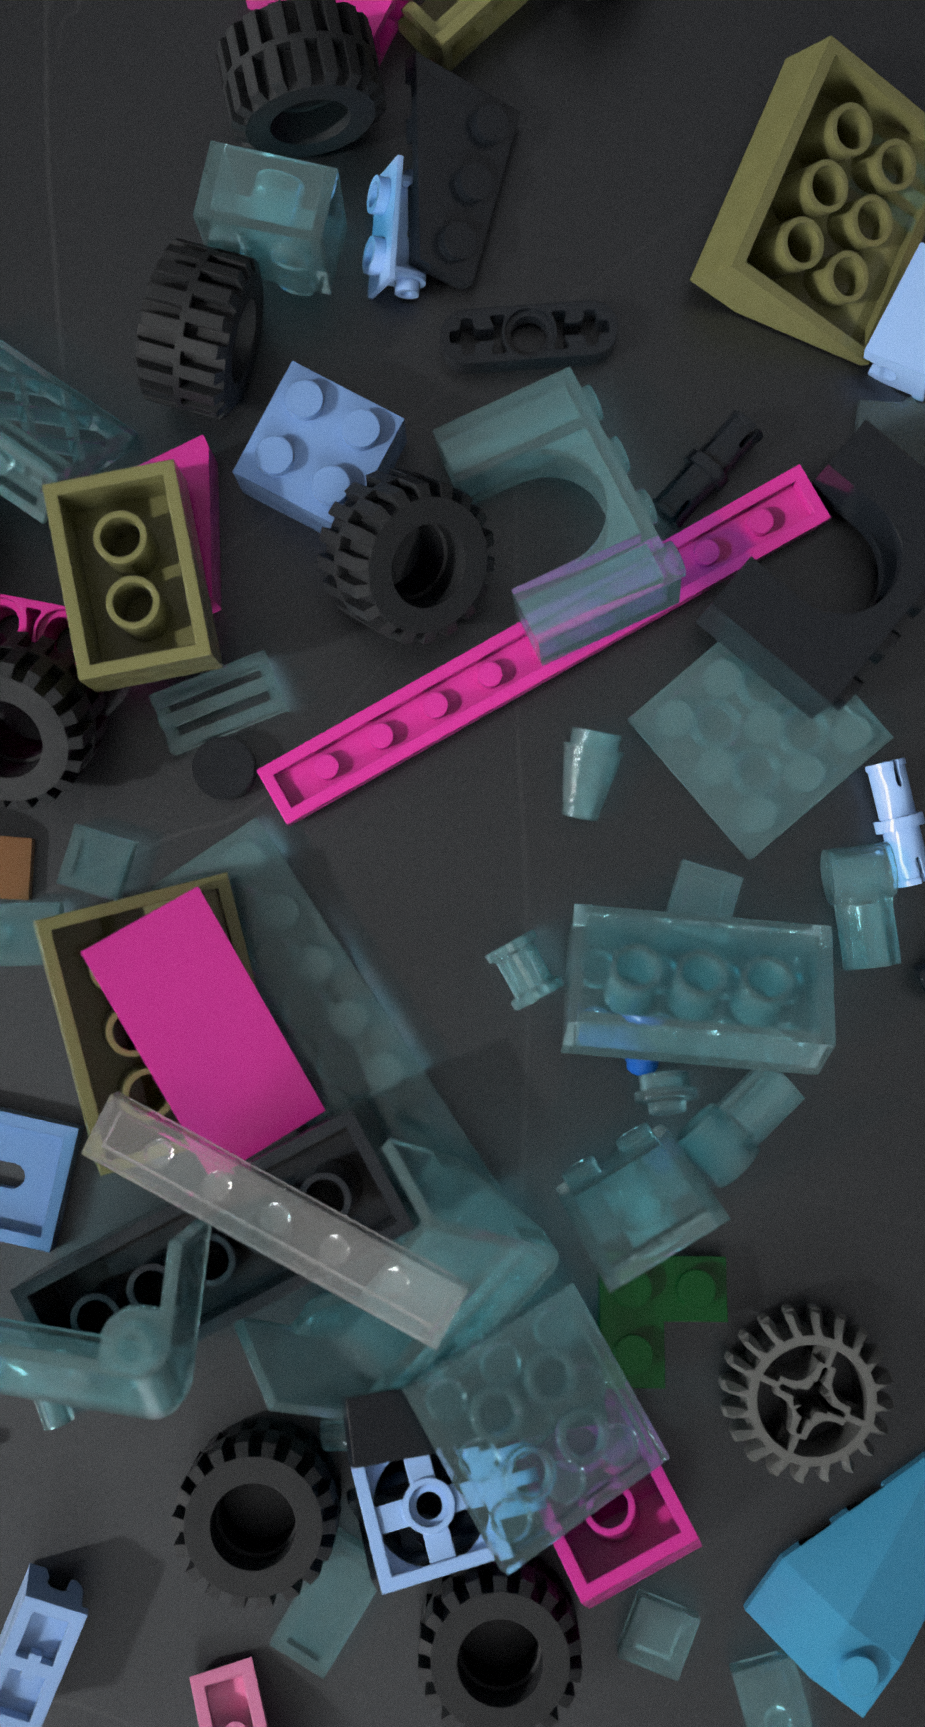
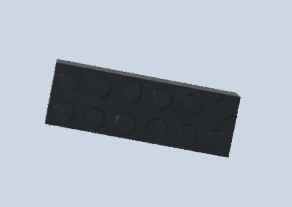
[10,1097,426,1408]

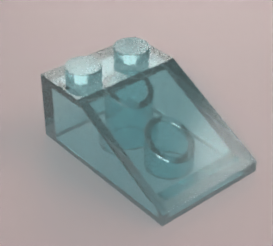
[555,1122,730,1292]

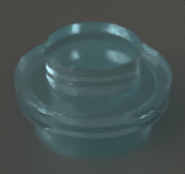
[634,1071,698,1116]

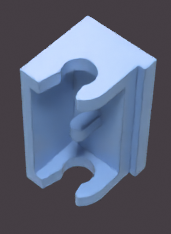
[863,242,925,402]
[0,1563,88,1727]

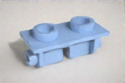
[362,155,426,299]

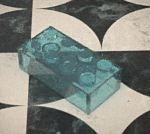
[561,904,836,1075]

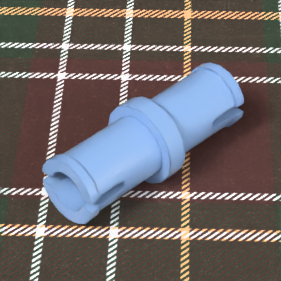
[865,757,925,888]

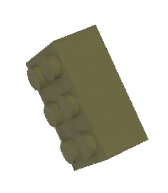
[42,459,223,693]

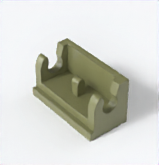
[398,0,528,71]

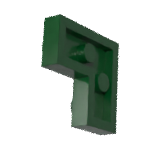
[597,1255,728,1389]

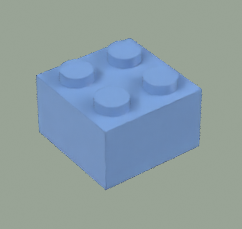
[232,361,407,533]

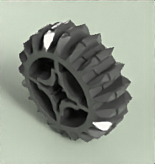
[718,1303,895,1484]

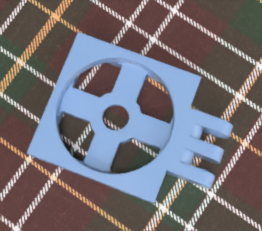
[351,1439,546,1595]

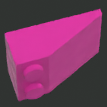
[504,1360,702,1609]

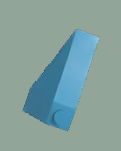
[743,1451,925,1718]

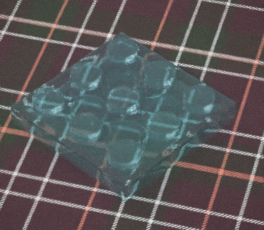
[627,641,894,860]
[402,1282,670,1575]

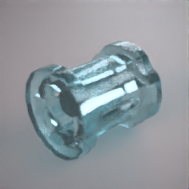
[485,929,564,1011]

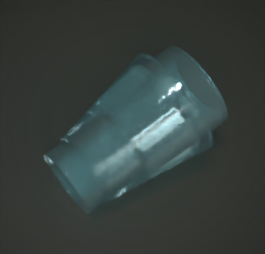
[562,727,625,821]

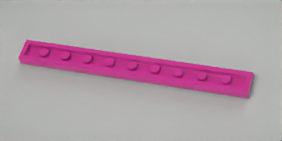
[256,464,831,826]

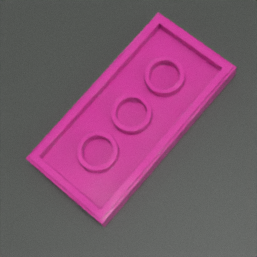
[80,886,326,1180]

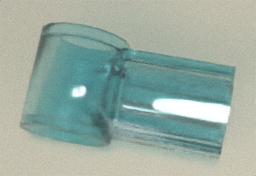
[821,841,901,971]
[674,1059,805,1188]

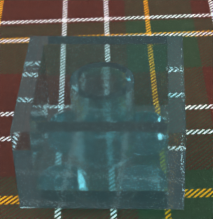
[193,140,347,296]

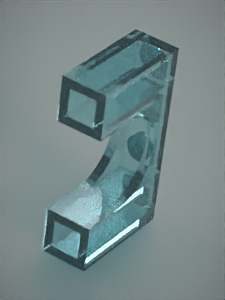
[433,366,686,666]

